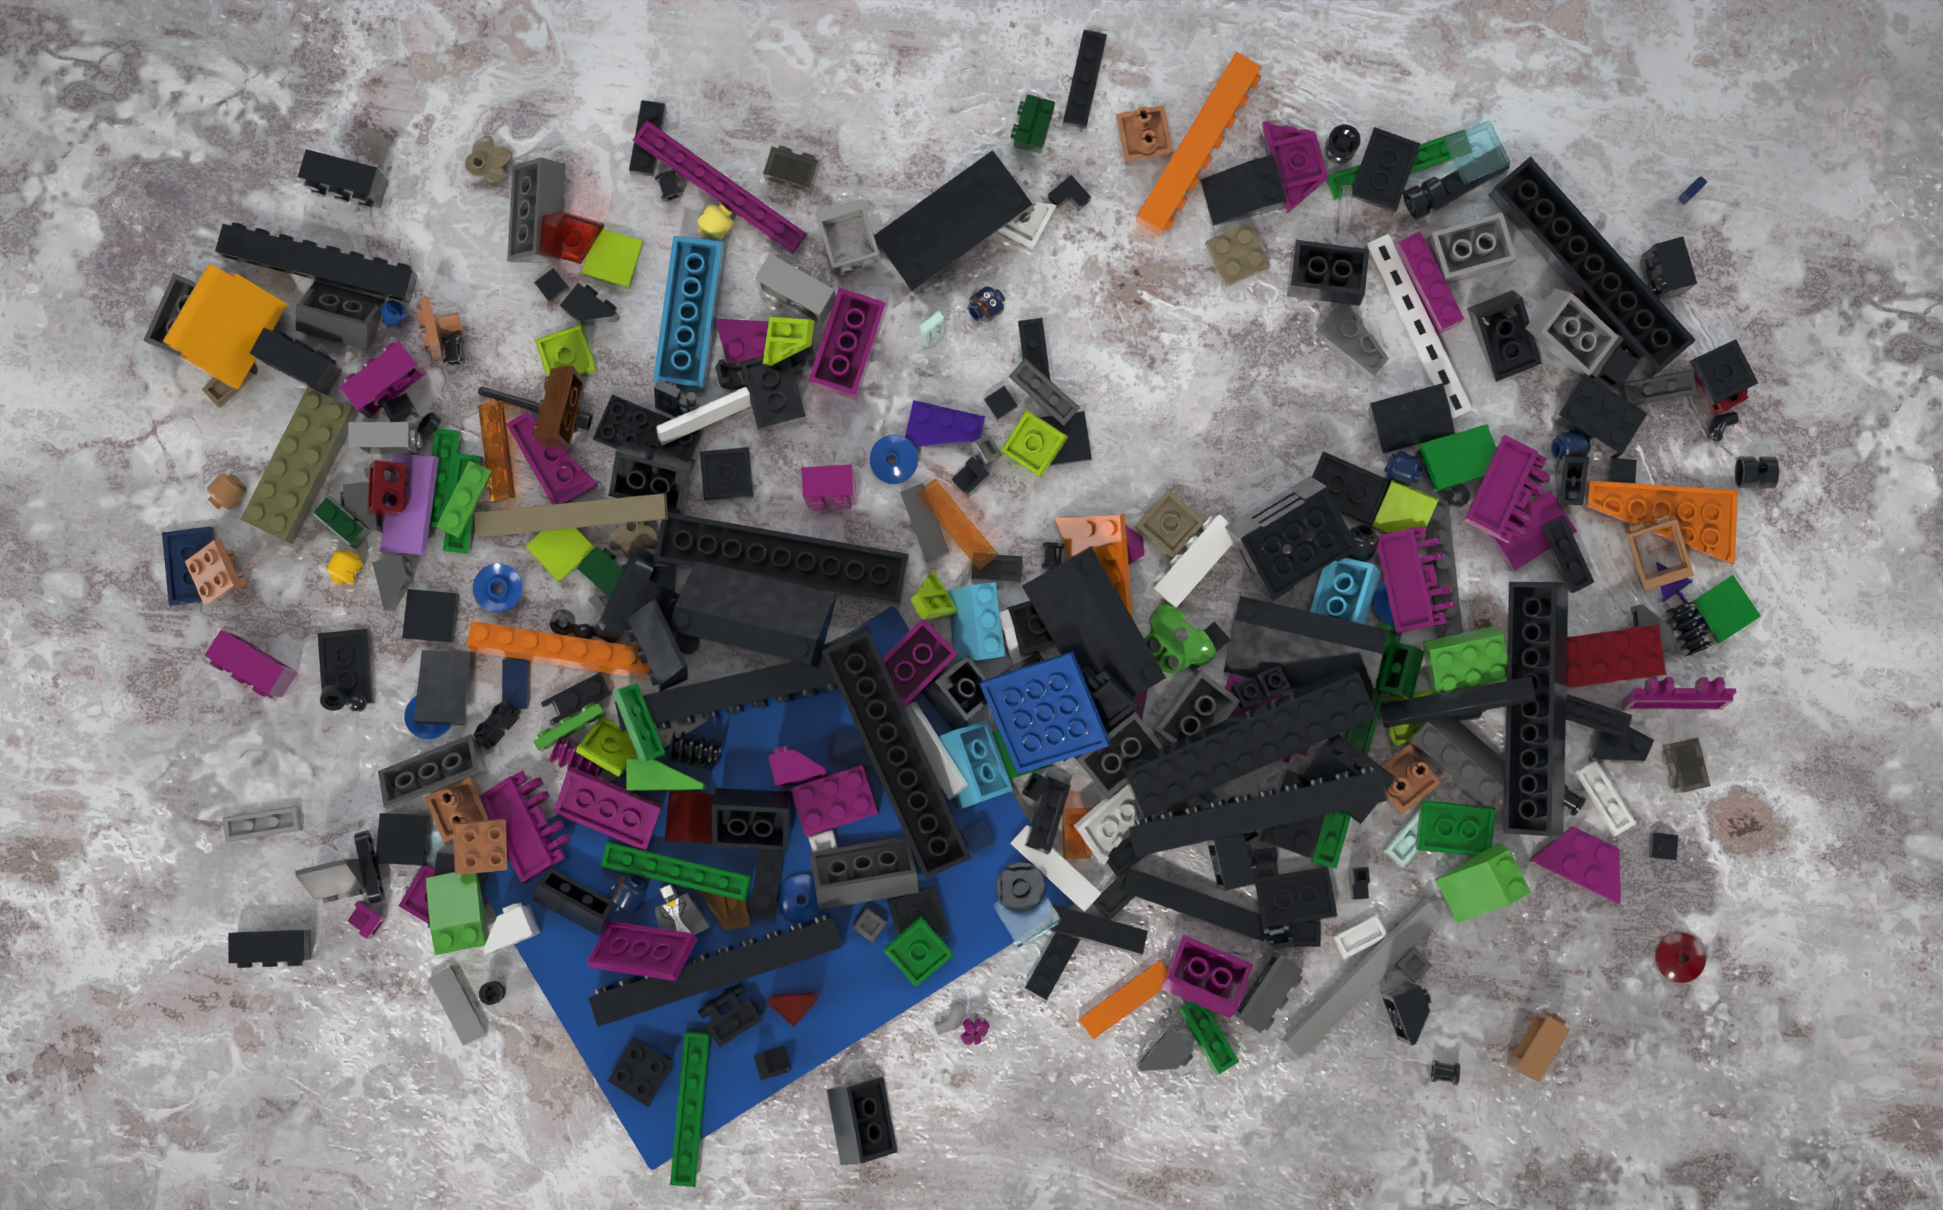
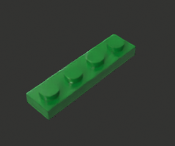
[430,428,462,528]
[443,453,483,555]

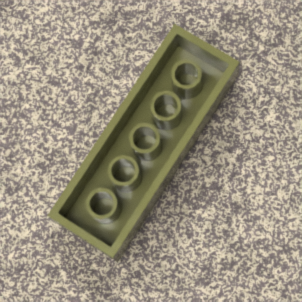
[240,387,359,544]

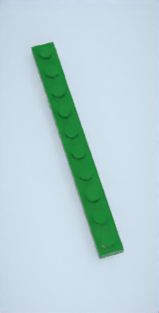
[1311,622,1402,869]

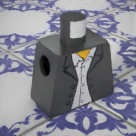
[655,884,711,935]

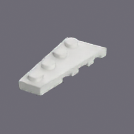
[998,199,1056,250]
[1074,783,1140,865]

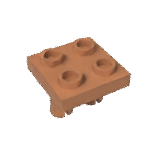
[1116,105,1173,163]
[416,297,462,358]
[185,539,246,606]
[1381,744,1441,814]
[424,777,491,843]
[453,819,507,875]

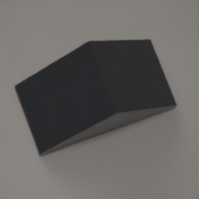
[1555,456,1589,505]

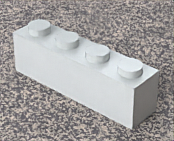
[1152,514,1233,608]

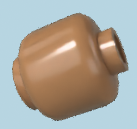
[207,473,245,510]

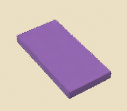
[380,454,439,556]

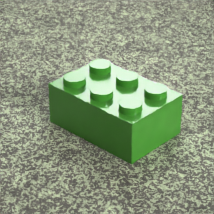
[1422,626,1507,694]

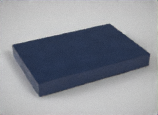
[162,526,221,607]

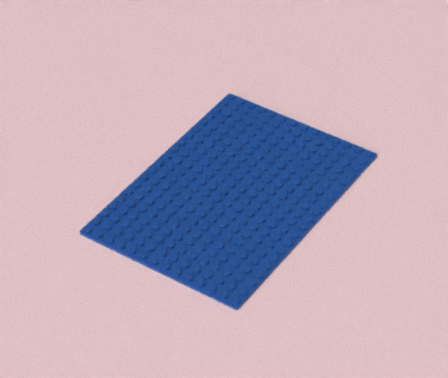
[484,607,1075,1170]

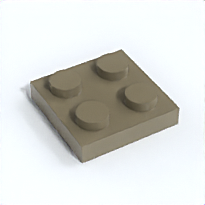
[1205,222,1271,287]
[1135,489,1205,559]

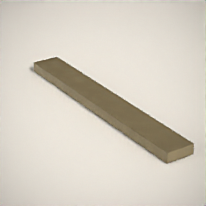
[474,494,668,538]

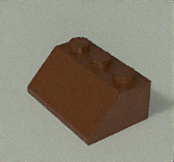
[533,365,585,451]

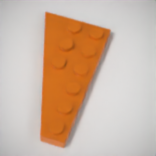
[1586,481,1738,565]
[1055,514,1133,618]

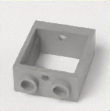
[816,199,880,275]
[348,422,423,455]

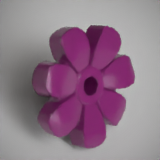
[960,1018,990,1046]

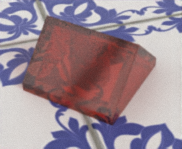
[539,211,605,264]
[664,791,714,844]
[766,992,821,1027]

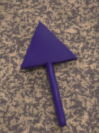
[1656,562,1708,631]

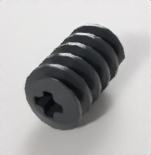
[1665,602,1713,657]
[668,730,724,770]

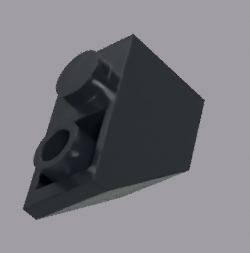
[560,283,620,326]

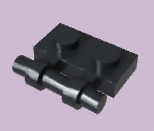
[654,379,699,417]
[697,983,763,1048]

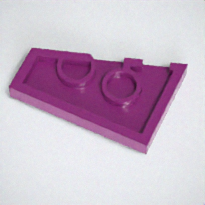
[715,319,769,363]

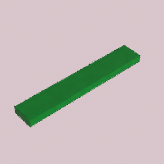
[1327,130,1472,201]
[601,842,752,901]
[670,1031,711,1187]

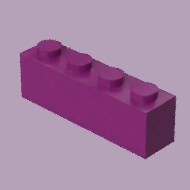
[1395,232,1464,335]

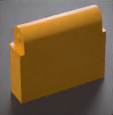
[163,264,288,389]

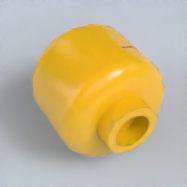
[326,548,364,587]

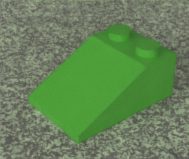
[626,754,708,791]
[1434,843,1531,923]
[426,872,489,955]

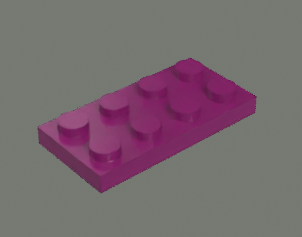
[553,766,663,851]
[586,921,697,981]

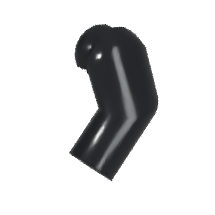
[1707,411,1739,442]

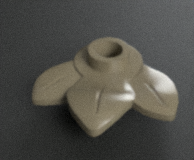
[465,136,512,182]
[609,522,658,559]

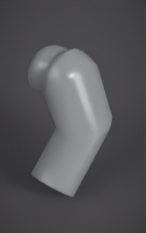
[934,1002,966,1035]

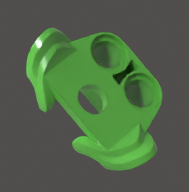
[1144,603,1216,674]

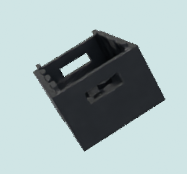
[1225,476,1358,601]

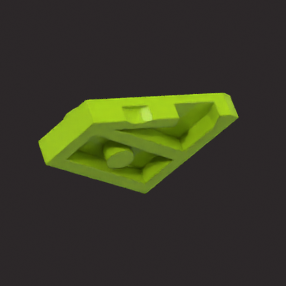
[763,317,815,365]
[911,571,958,620]

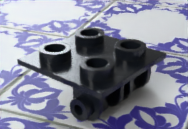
[607,1037,675,1107]

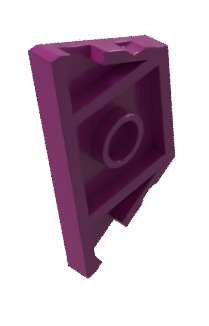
[1261,121,1328,213]
[1530,826,1621,904]

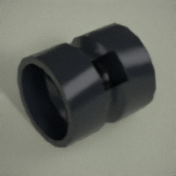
[1324,124,1361,165]
[1403,176,1449,220]
[1735,456,1779,489]

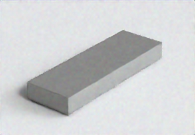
[222,806,302,842]
[428,966,487,1046]

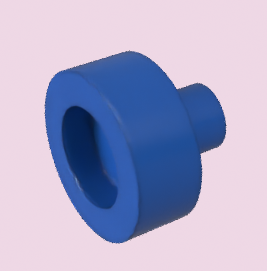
[381,300,407,326]

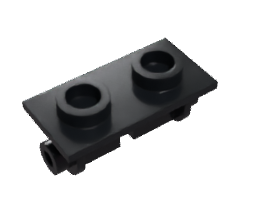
[473,698,521,750]

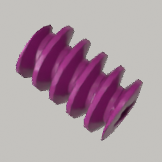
[549,737,603,777]

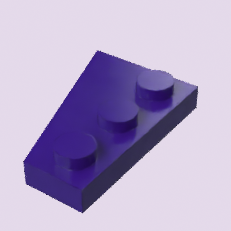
[905,400,985,447]

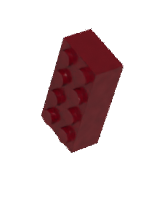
[1566,624,1667,689]

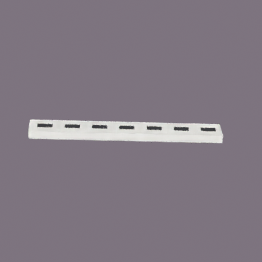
[1365,234,1473,420]

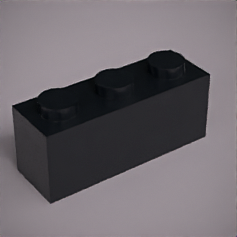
[533,867,615,936]
[228,929,311,968]

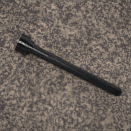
[478,387,593,432]

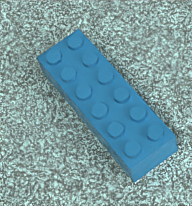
[653,236,725,392]

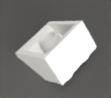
[483,903,541,955]

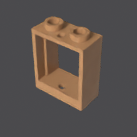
[1624,514,1694,591]
[1507,1012,1571,1082]

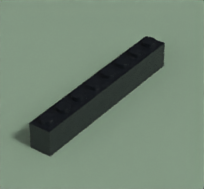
[215,222,418,303]

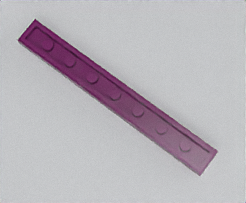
[633,120,807,255]

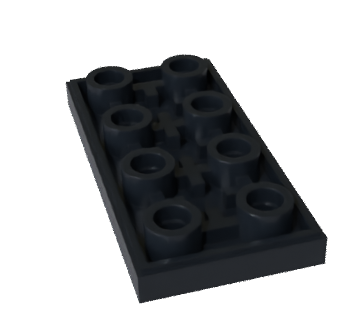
[593,394,703,458]

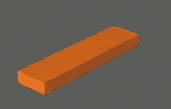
[1078,960,1167,1040]

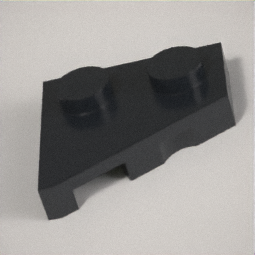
[1588,727,1654,763]

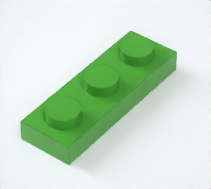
[436,460,493,538]
[533,703,607,752]

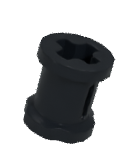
[654,170,683,202]
[442,336,465,365]
[1041,542,1065,569]
[1564,784,1586,816]
[479,981,506,1005]
[1431,1060,1460,1086]

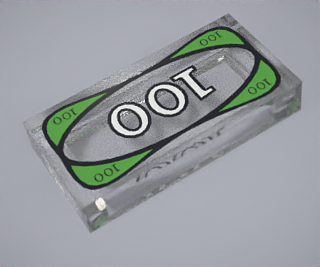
[1336,185,1353,236]

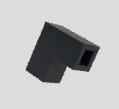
[1048,175,1091,210]
[1348,867,1370,900]

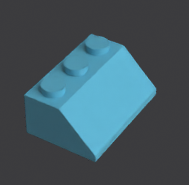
[1310,558,1381,625]
[947,582,1005,663]
[939,720,1013,809]

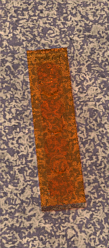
[478,400,516,502]
[916,479,998,571]

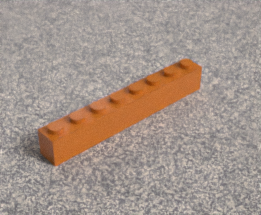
[1135,51,1262,236]
[466,621,650,680]

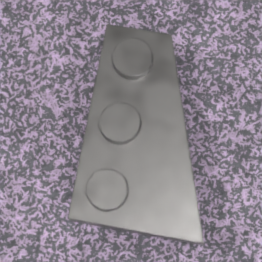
[1314,303,1389,379]

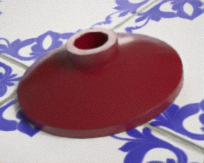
[1655,932,1706,983]

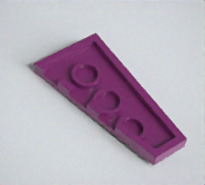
[506,412,598,505]

